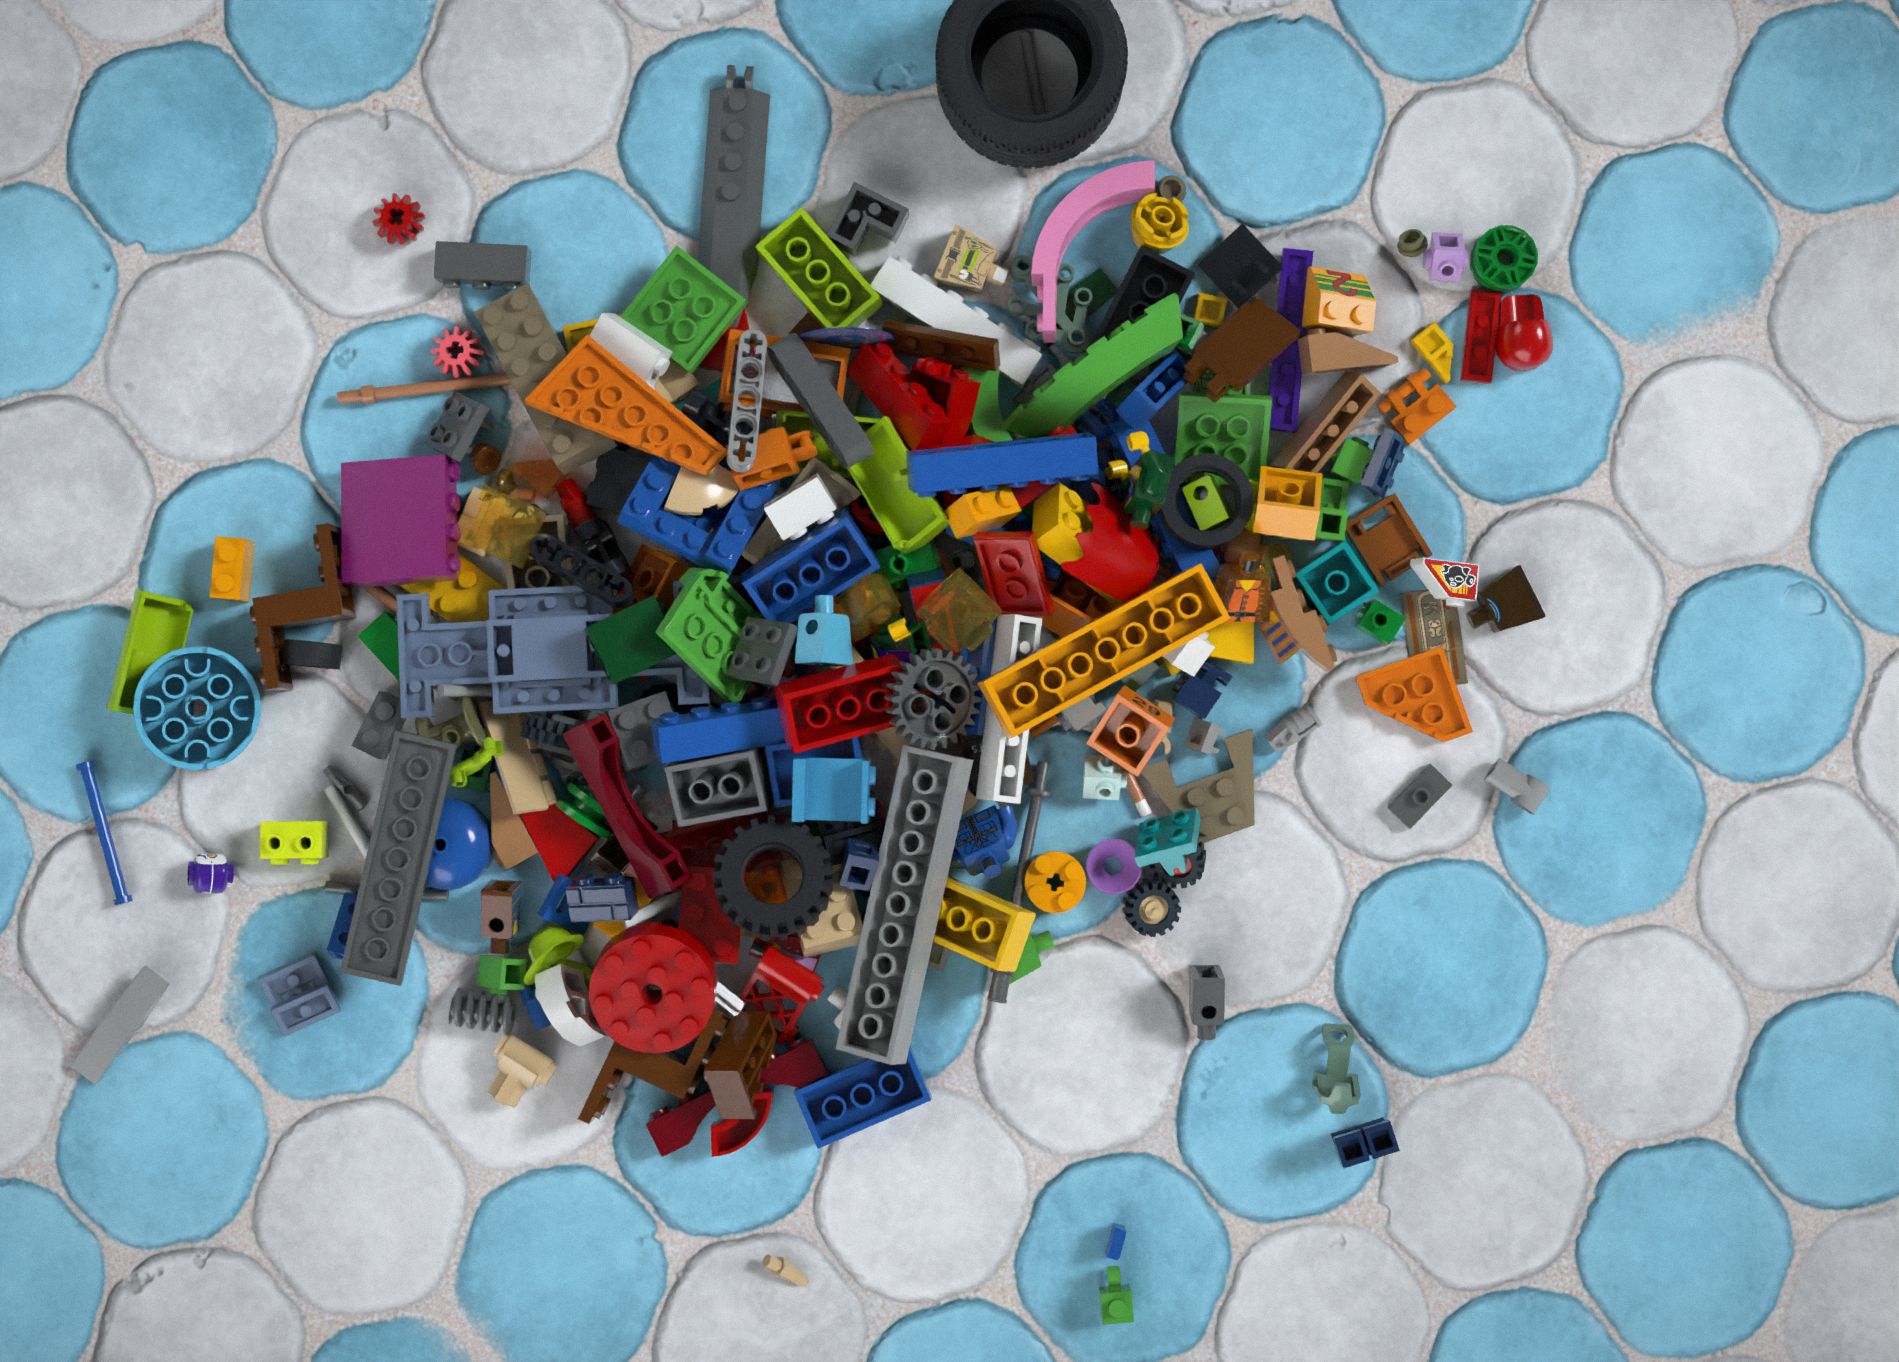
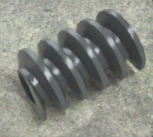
[449,987,516,1035]

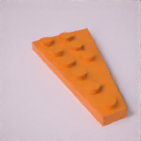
[524,334,727,476]

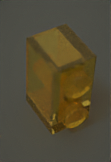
[833,574,901,641]

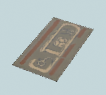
[1400,589,1468,685]

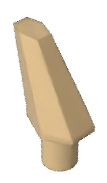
[762,1254,809,1287]

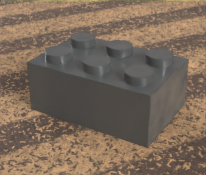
[664,747,774,827]

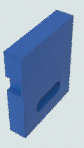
[537,873,590,935]

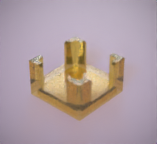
[459,485,547,569]

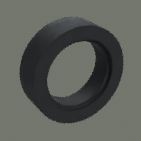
[1159,454,1254,550]

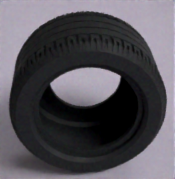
[935,0,1128,169]

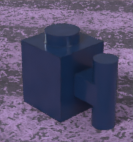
[1172,659,1233,720]

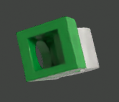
[1174,313,1210,358]

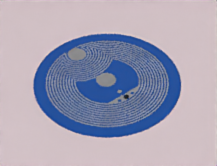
[799,327,894,349]

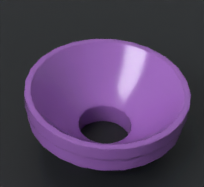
[1086,839,1142,895]

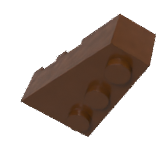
[704,1011,777,1119]

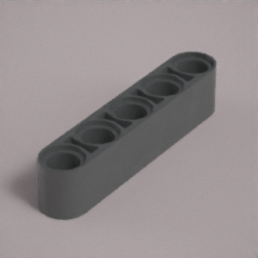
[767,333,874,469]

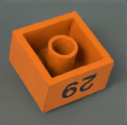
[1086,685,1176,777]

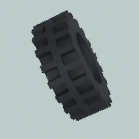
[713,816,833,941]

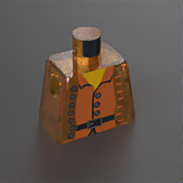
[1213,551,1271,622]

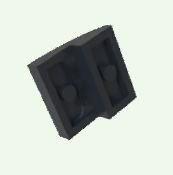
[816,789,884,866]

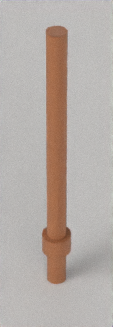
[337,373,513,404]

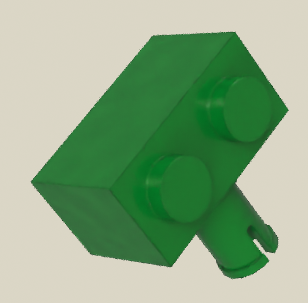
[874,539,943,591]

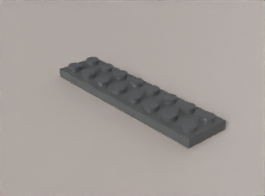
[340,730,458,986]

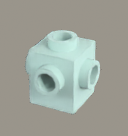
[1082,755,1127,800]

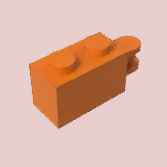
[725,427,818,491]

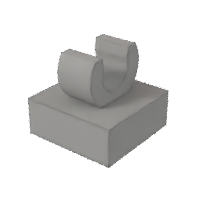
[1184,718,1225,755]

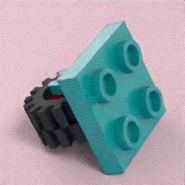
[1134,808,1206,889]

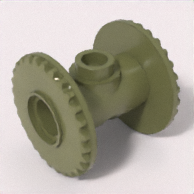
[415,697,488,748]

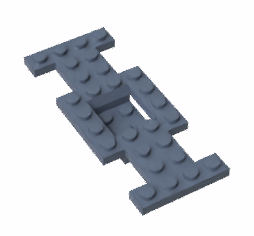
[396,581,711,718]

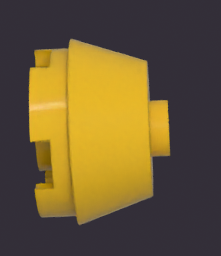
[1131,193,1189,255]

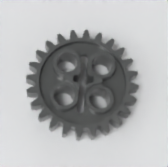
[885,647,982,750]

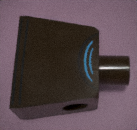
[1466,565,1546,633]

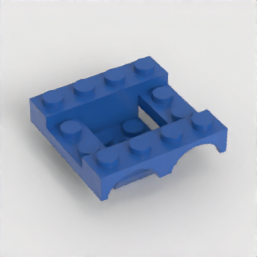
[617,454,782,580]

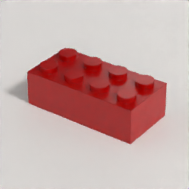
[774,654,903,753]

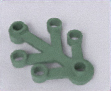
[1007,255,1093,354]

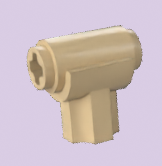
[488,1034,558,1108]

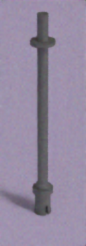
[987,761,1051,1004]

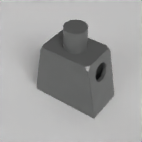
[1189,965,1225,1040]

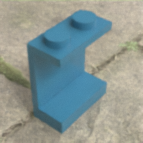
[792,757,876,824]

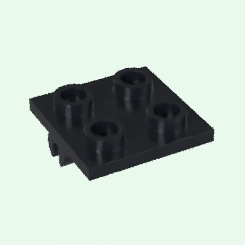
[1198,223,1284,310]

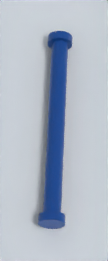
[76,760,133,906]

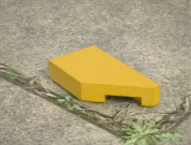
[1409,321,1454,385]

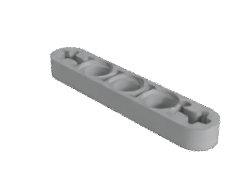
[727,329,767,472]

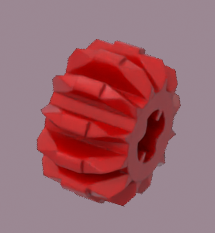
[372,193,425,246]

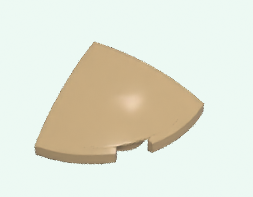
[664,464,740,516]

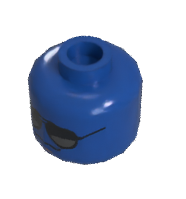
[1075,398,1119,443]

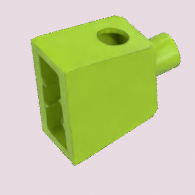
[1182,473,1234,531]

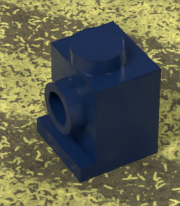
[838,838,879,891]

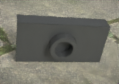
[1387,764,1452,829]

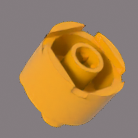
[1025,851,1086,913]

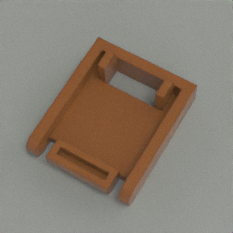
[1345,493,1432,587]

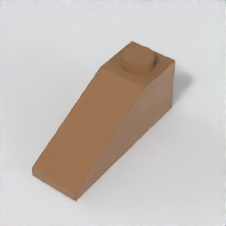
[1298,328,1399,376]
[490,771,540,870]

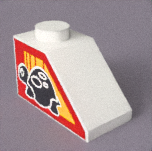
[1410,558,1479,607]

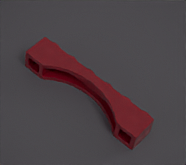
[562,712,692,899]
[646,1037,828,1157]

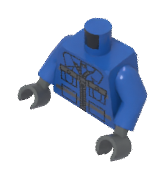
[950,801,1018,878]

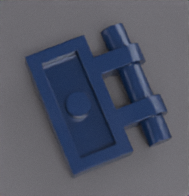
[1361,427,1407,499]

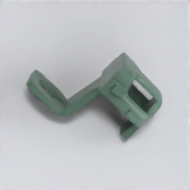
[1312,1023,1361,1114]

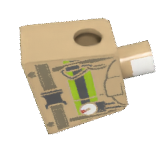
[933,224,1010,293]

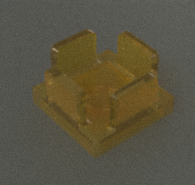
[914,567,1003,653]

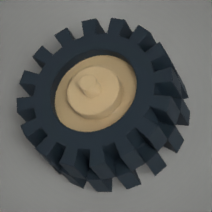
[1122,878,1181,937]

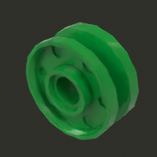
[1470,225,1538,293]
[555,781,613,839]

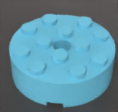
[133,647,261,770]

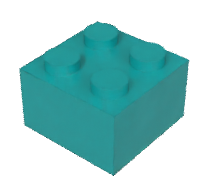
[1292,540,1380,626]

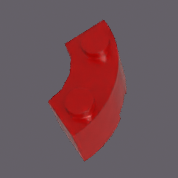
[711,1088,774,1157]

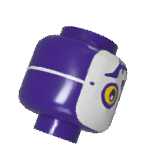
[187,854,234,894]

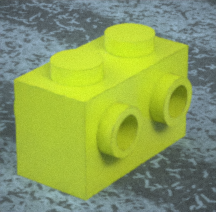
[260,821,329,865]

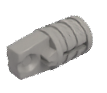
[1265,702,1323,753]

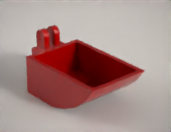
[898,357,981,451]

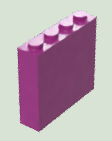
[341,454,461,588]

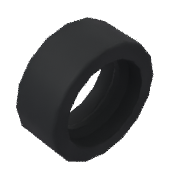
[282,639,342,670]

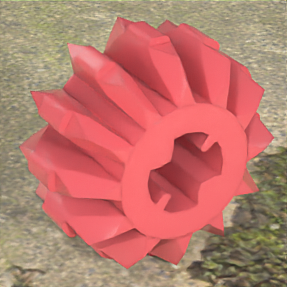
[431,326,484,379]

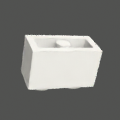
[764,473,837,540]

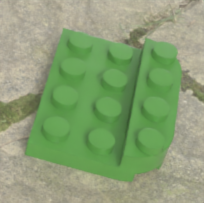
[655,568,766,703]

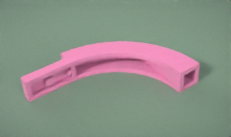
[1031,160,1155,343]

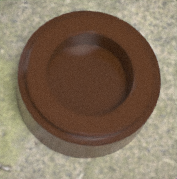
[469,443,501,475]

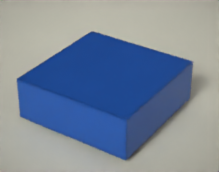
[1105,1223,1127,1260]

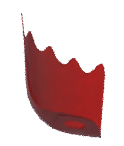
[1061,478,1160,603]

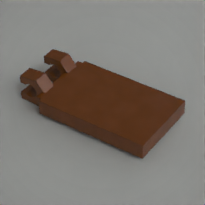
[1183,295,1300,403]

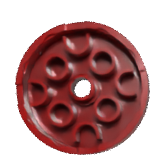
[589,922,718,1053]

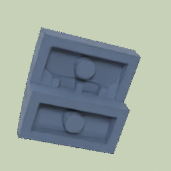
[258,951,341,1037]

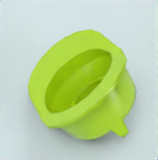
[524,922,584,985]

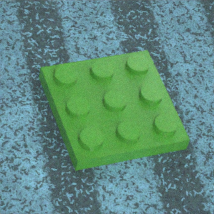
[620,245,748,374]
[1173,392,1272,485]

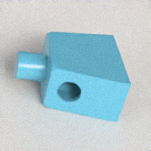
[795,595,853,667]

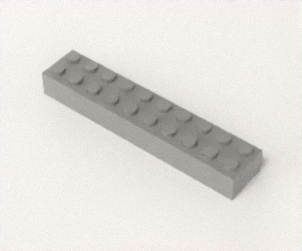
[835,745,973,1065]

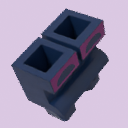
[1331,1117,1400,1169]

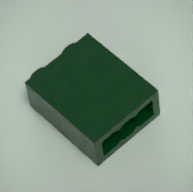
[584,595,677,686]

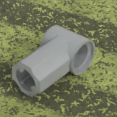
[1484,758,1550,815]

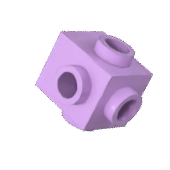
[1423,232,1468,282]

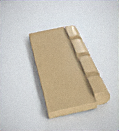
[478,701,557,814]

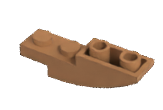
[1267,555,1337,672]

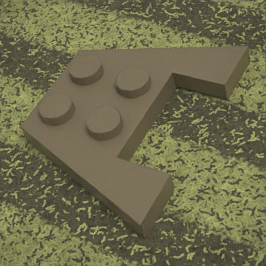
[1140,729,1255,843]

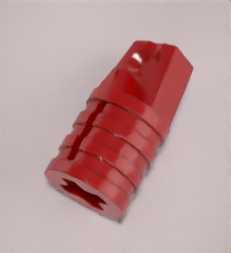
[556,478,596,536]

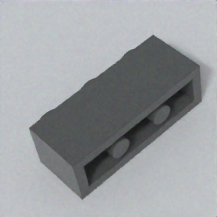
[434,241,532,291]

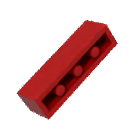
[847,343,952,451]

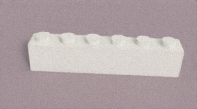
[870,256,1043,389]
[976,614,1042,804]

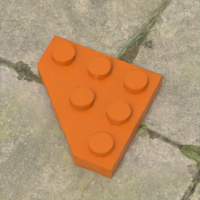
[1354,646,1473,742]

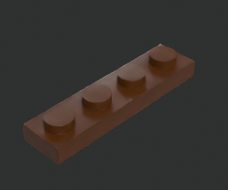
[882,320,1001,371]

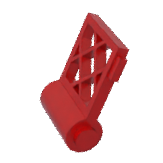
[739,945,825,1045]

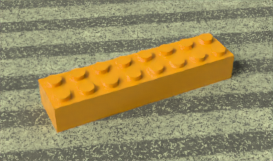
[978,563,1230,738]

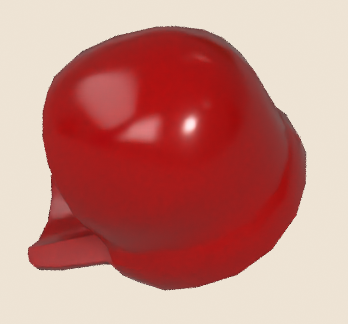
[1496,294,1553,371]

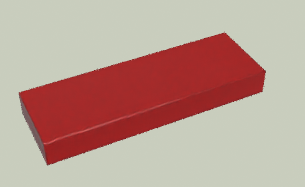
[1460,289,1502,384]

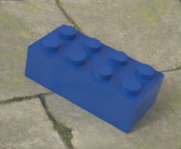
[741,508,880,623]
[794,1046,932,1149]

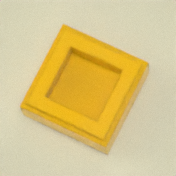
[1193,292,1228,329]

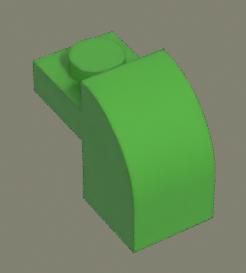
[1315,478,1349,542]

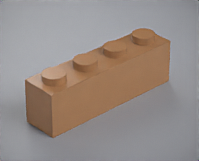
[1270,371,1382,473]

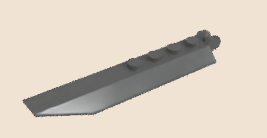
[697,65,770,328]

